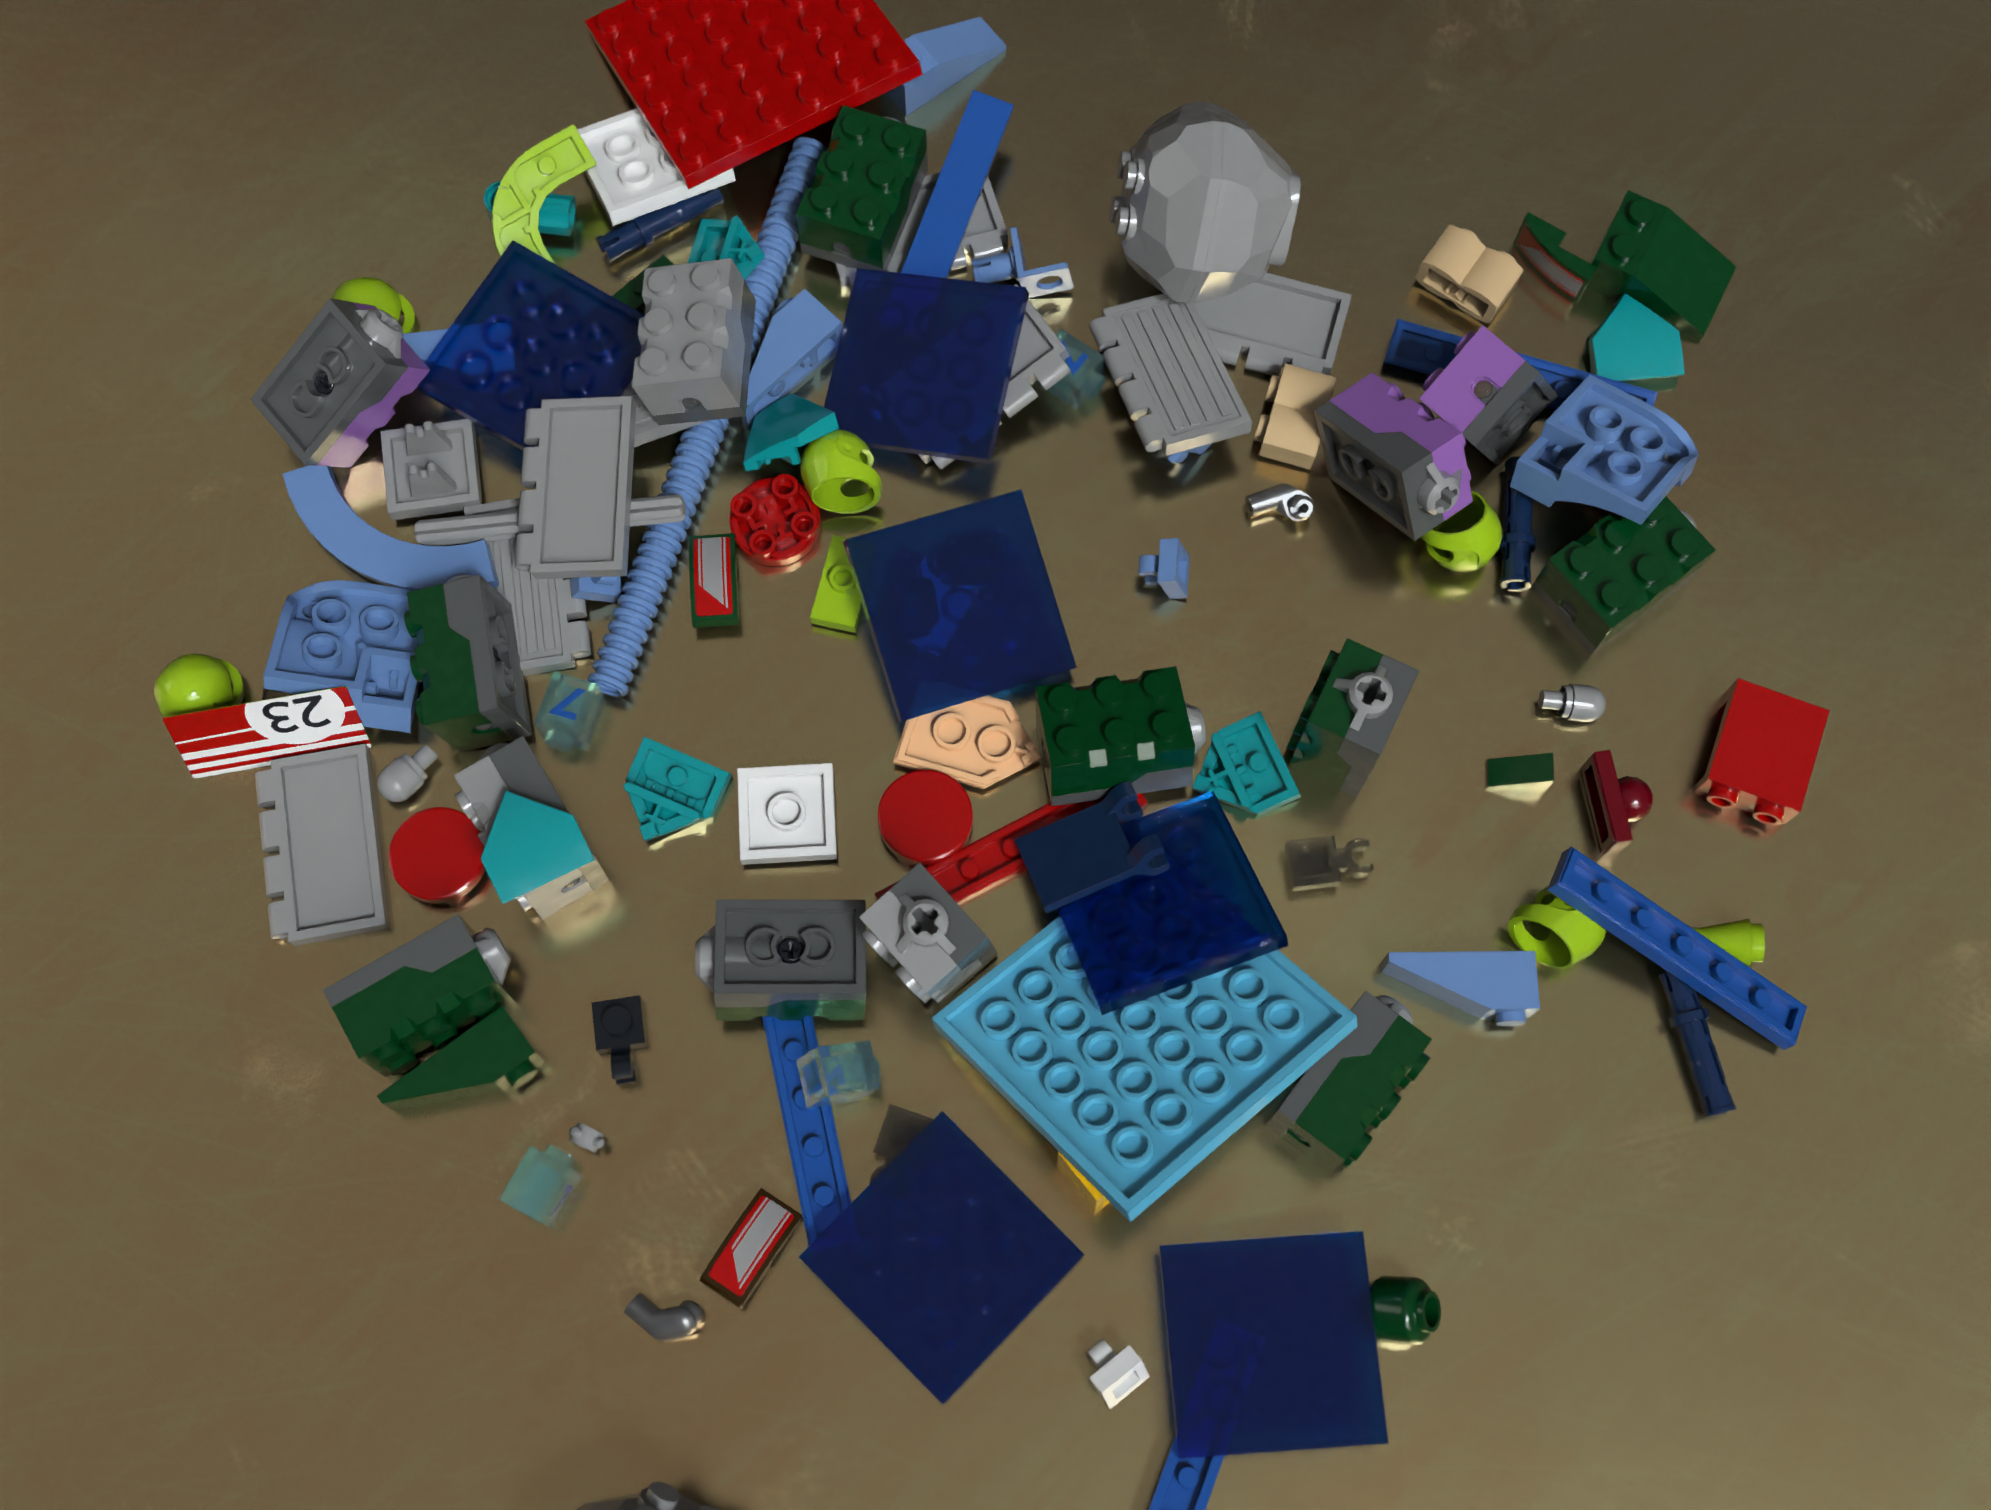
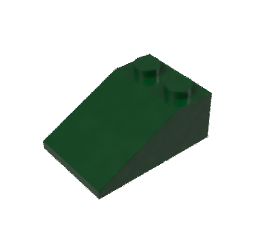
[1587,190,1737,340]

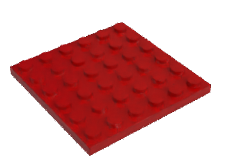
[585,0,923,189]

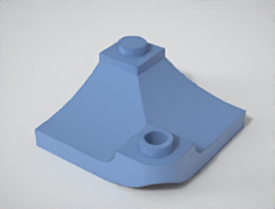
[1510,375,1699,525]
[263,580,420,733]

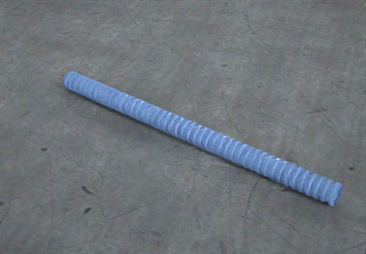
[587,137,827,697]

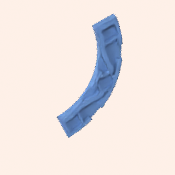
[283,465,500,590]

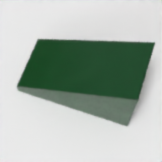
[1486,753,1554,791]

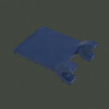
[1014,781,1170,913]

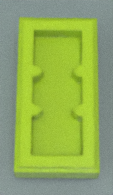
[810,535,878,633]

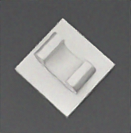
[1087,1339,1150,1409]

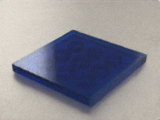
[415,240,645,451]
[824,268,1029,464]
[843,489,1077,722]
[1056,791,1288,1015]
[799,1111,1085,1404]
[1159,1231,1389,1459]

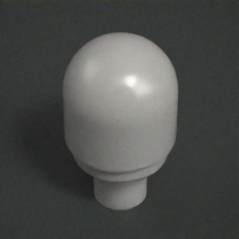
[1538,683,1606,722]
[377,744,438,802]

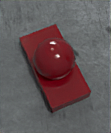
[1581,750,1653,855]

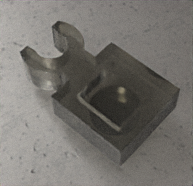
[1285,835,1374,892]
[870,1104,937,1199]

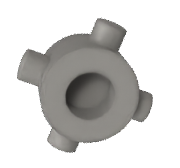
[569,1122,605,1153]

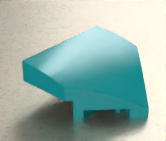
[687,215,765,280]
[1587,293,1685,382]
[743,393,839,471]
[1192,711,1301,816]
[623,737,733,841]
[481,790,595,904]

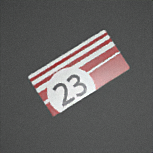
[162,686,372,778]

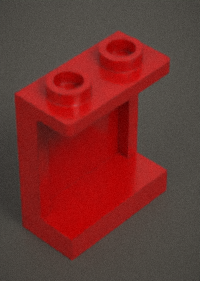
[1695,678,1830,825]

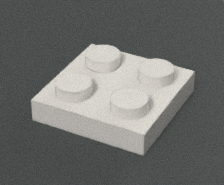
[737,763,837,865]

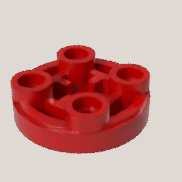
[729,474,821,566]
[877,770,973,865]
[388,807,485,905]

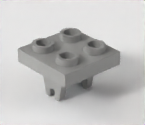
[380,418,483,521]

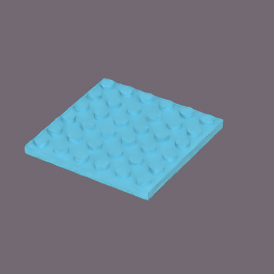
[931,854,1358,1222]

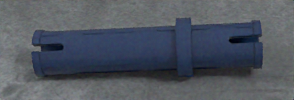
[596,188,724,263]
[1499,456,1536,592]
[1658,972,1736,1118]

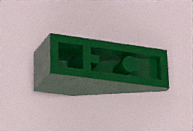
[377,1006,544,1111]

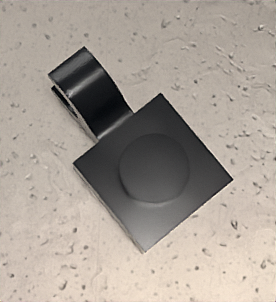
[592,995,648,1086]

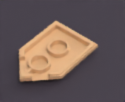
[893,677,1042,789]

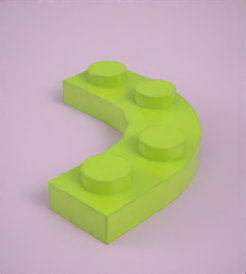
[491,124,597,309]

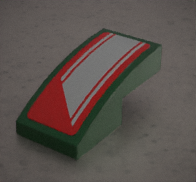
[1514,212,1597,302]
[689,533,739,628]

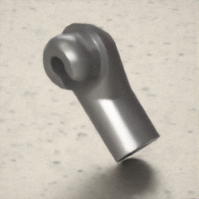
[1245,484,1315,521]
[624,1293,703,1341]

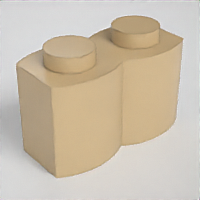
[1415,225,1524,323]
[1254,363,1337,470]

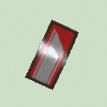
[700,1188,802,1309]

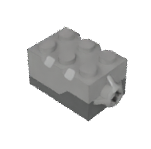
[632,258,756,425]
[454,736,610,920]
[859,863,998,1006]

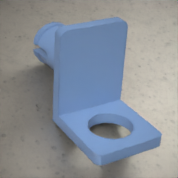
[972,226,1074,298]

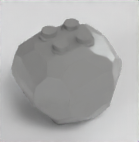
[1109,102,1301,304]

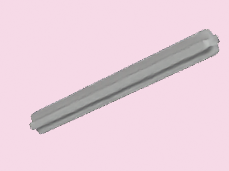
[414,494,686,546]

